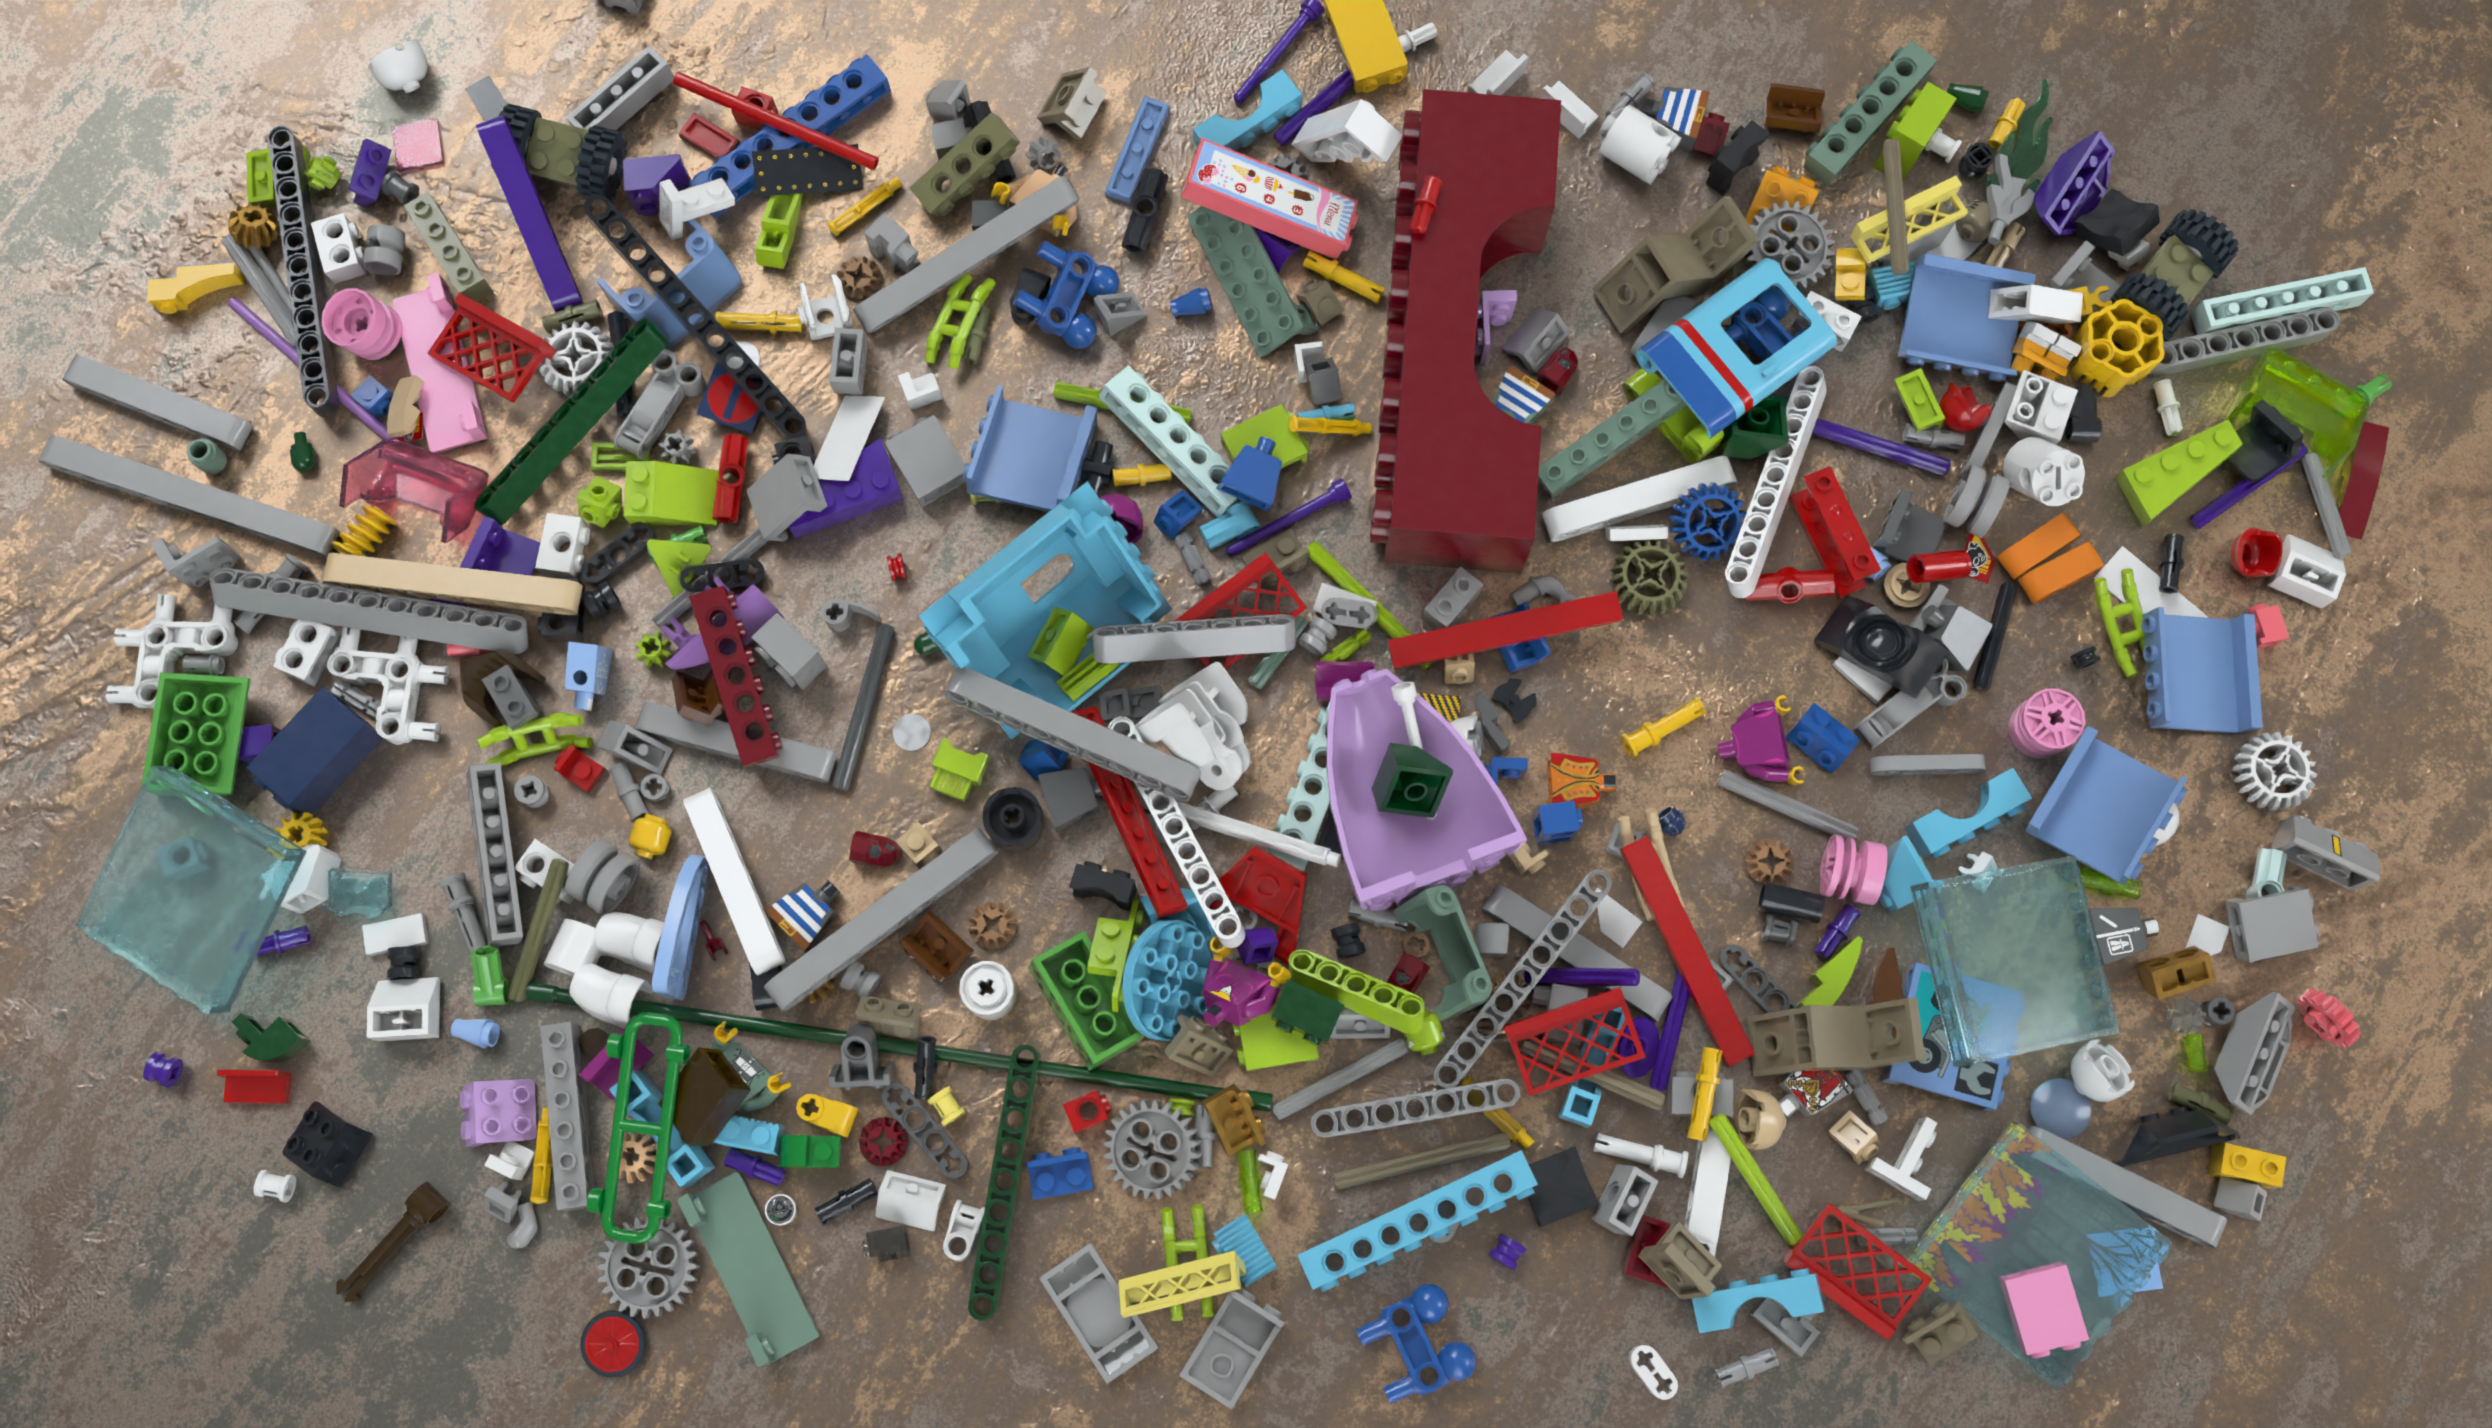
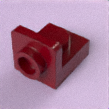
[1693,112,1730,155]

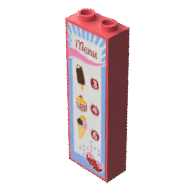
[1181,138,1359,260]

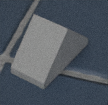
[1093,292,1147,337]

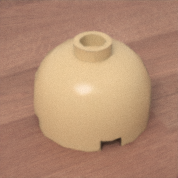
[1728,1089,1786,1151]

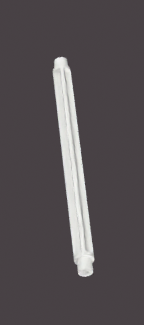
[1134,788,1341,867]

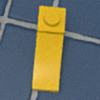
[147,263,245,314]

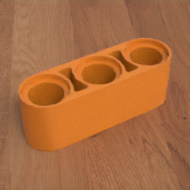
[1996,512,2081,580]
[2018,541,2105,604]

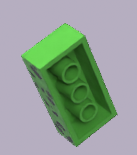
[1028,931,1144,1071]

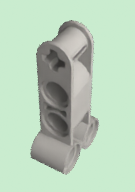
[613,349,706,460]
[1853,658,1967,750]

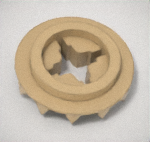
[1882,563,1930,609]

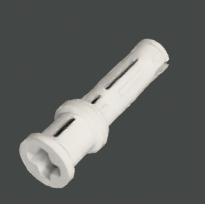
[1593,1132,1689,1179]

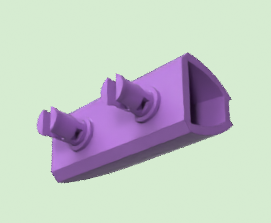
[660,576,784,670]

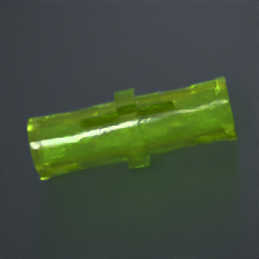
[2077,868,2143,900]
[1236,1150,1263,1214]

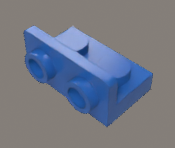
[1026,1147,1094,1200]

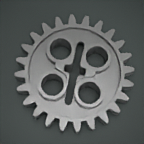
[1744,200,1835,291]
[1103,1099,1202,1200]
[597,1217,700,1318]

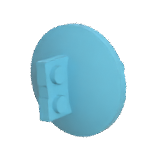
[1123,919,1213,1041]

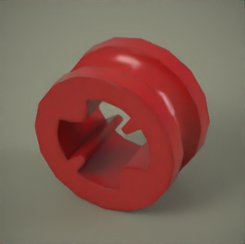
[886,553,907,581]

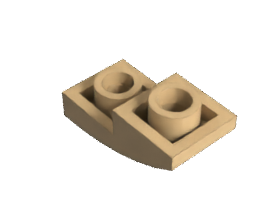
[387,375,425,438]

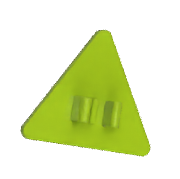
[647,539,712,597]

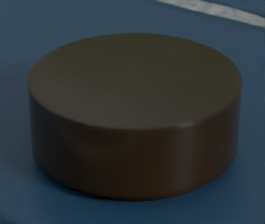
[579,1028,610,1059]

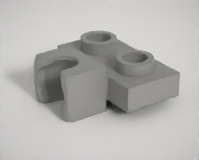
[1750,1297,1820,1357]

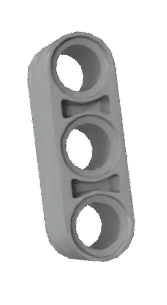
[1629,296,1697,365]

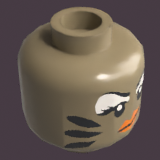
[1955,201,1993,243]

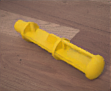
[827,176,903,236]
[1288,415,1372,437]
[1457,1077,1534,1150]
[530,1108,552,1204]

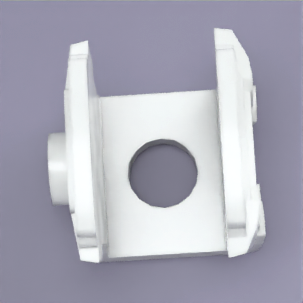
[797,275,852,340]

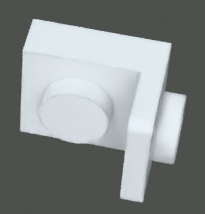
[484,1142,535,1181]
[1258,1151,1288,1201]

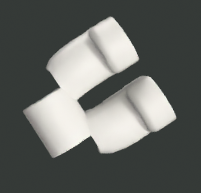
[1135,662,1253,791]
[544,912,664,1029]

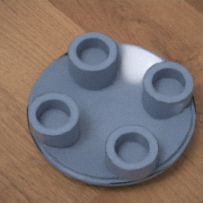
[2030,1078,2091,1139]

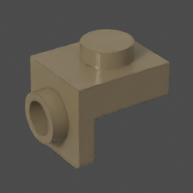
[1297,279,1344,326]

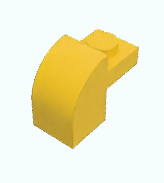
[1835,248,1867,301]

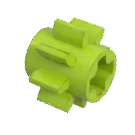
[304,155,341,191]
[635,631,672,669]

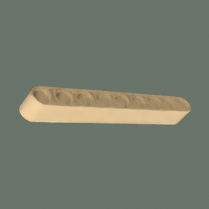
[322,553,583,615]

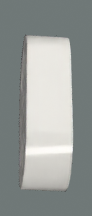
[1629,1345,1678,1400]

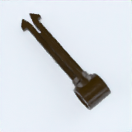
[336,1182,451,1302]

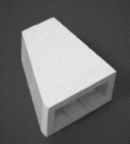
[1988,285,2083,324]

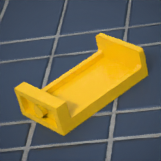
[1323,0,1408,93]

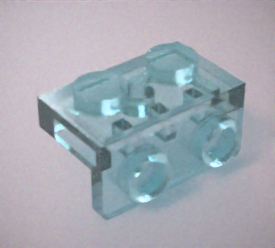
[322,868,392,918]

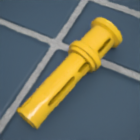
[1620,697,1706,759]

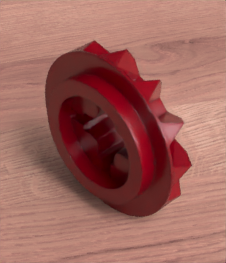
[859,1117,908,1166]

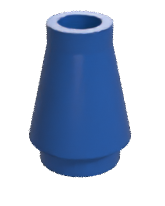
[1170,287,1213,317]

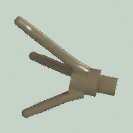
[1827,1197,1900,1270]

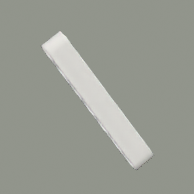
[1542,456,1737,542]
[683,787,786,976]

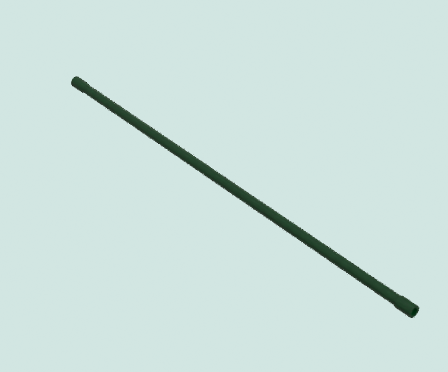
[526,982,1273,1112]

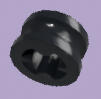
[2070,646,2101,670]

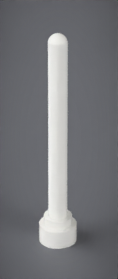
[1391,682,1437,820]

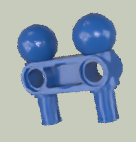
[1013,240,1120,349]
[1724,286,1826,380]
[1356,1284,1477,1404]

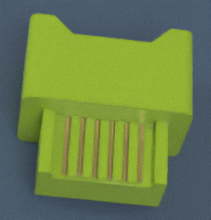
[930,738,991,802]

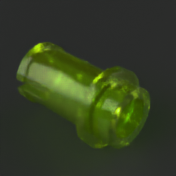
[2183,1033,2210,1073]

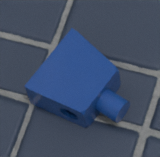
[1216,436,1282,512]

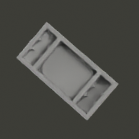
[1039,1243,1159,1384]

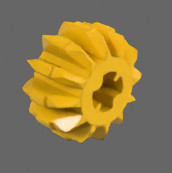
[273,812,328,859]

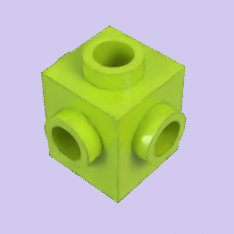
[576,476,622,528]

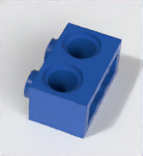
[1532,801,1583,845]

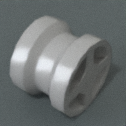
[514,775,550,808]

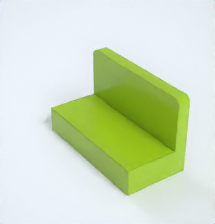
[1893,368,1945,433]
[1027,606,1093,676]

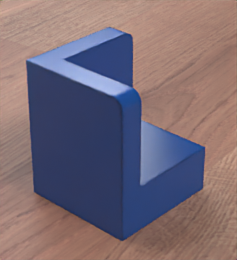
[1018,739,1070,781]

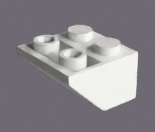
[2004,370,2078,445]
[2267,534,2346,609]
[263,844,341,914]
[367,977,440,1041]

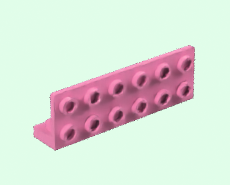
[393,273,488,454]

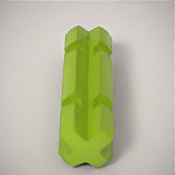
[1320,628,1371,662]

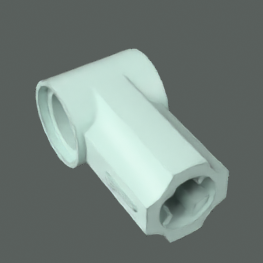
[2246,848,2287,899]

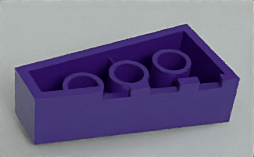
[789,438,904,539]

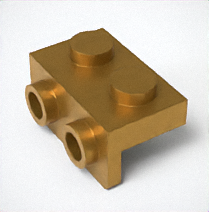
[1202,1084,1266,1156]

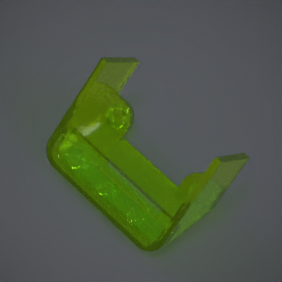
[2225,347,2369,479]

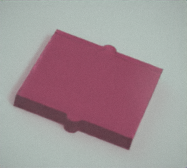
[391,117,444,172]

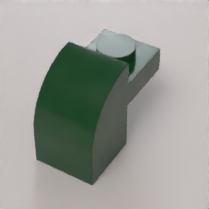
[232,1013,310,1063]

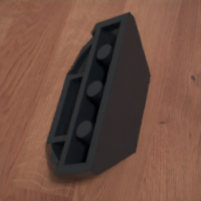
[2111,1106,2240,1167]

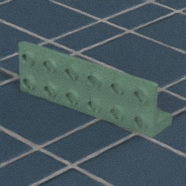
[1187,206,1319,357]
[677,1172,820,1368]

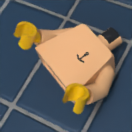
[991,165,1077,237]

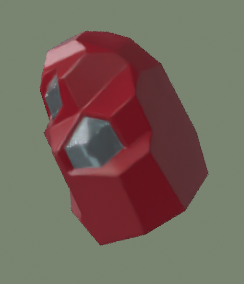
[1537,347,1578,395]
[849,831,901,869]
[1387,952,1430,994]

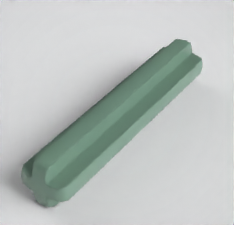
[1248,615,1309,689]

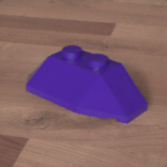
[2034,131,2115,236]

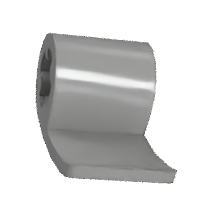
[822,599,882,632]

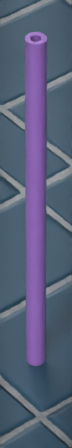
[228,297,397,444]

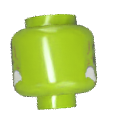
[1403,1009,1445,1056]

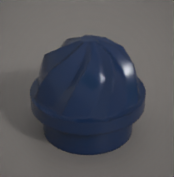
[1658,805,1686,836]

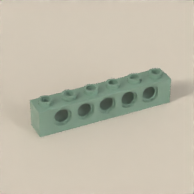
[1803,40,1937,187]
[1538,379,1687,500]

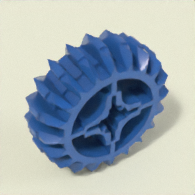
[1669,482,1747,561]

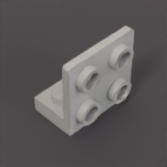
[2046,240,2120,325]
[151,537,241,588]

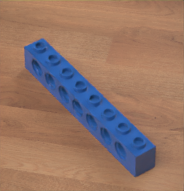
[689,54,891,219]

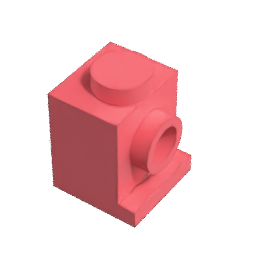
[2248,603,2289,650]

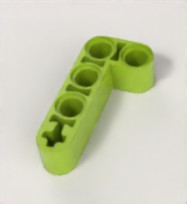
[1622,368,1724,464]

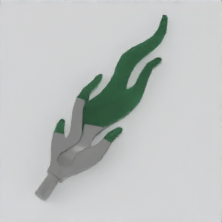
[1986,79,2053,245]

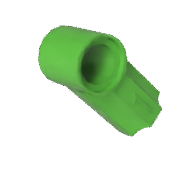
[471,945,510,1006]

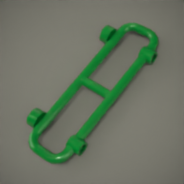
[586,1012,690,1244]

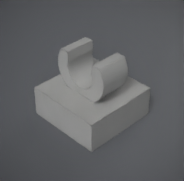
[483,1182,522,1225]

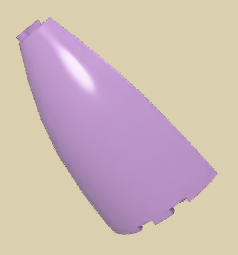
[1326,669,1527,911]

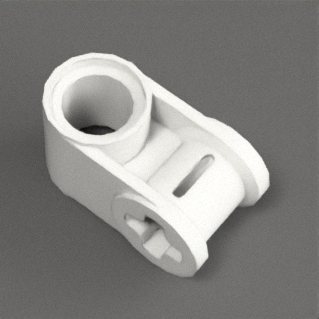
[943,1199,985,1262]

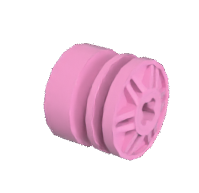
[322,288,402,360]
[2008,688,2086,759]
[1820,834,1888,906]

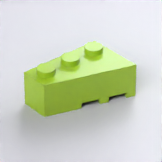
[1873,82,1957,181]

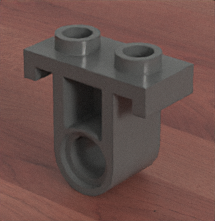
[482,664,541,731]
[829,1024,895,1090]

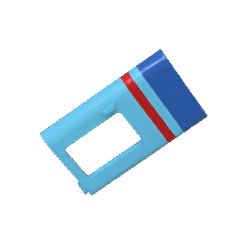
[1635,258,1837,439]

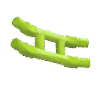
[924,273,996,369]
[2094,568,2145,679]
[476,713,593,766]
[1160,1204,1214,1321]

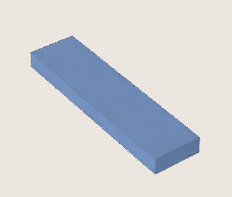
[1105,96,1170,204]

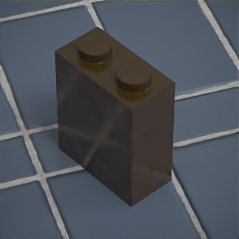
[658,1047,751,1146]

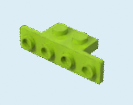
[1087,899,1144,1012]

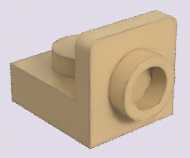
[1443,653,1475,684]
[896,822,942,869]
[1506,843,1549,875]
[1828,1110,1880,1165]

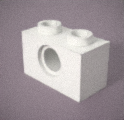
[535,513,590,578]

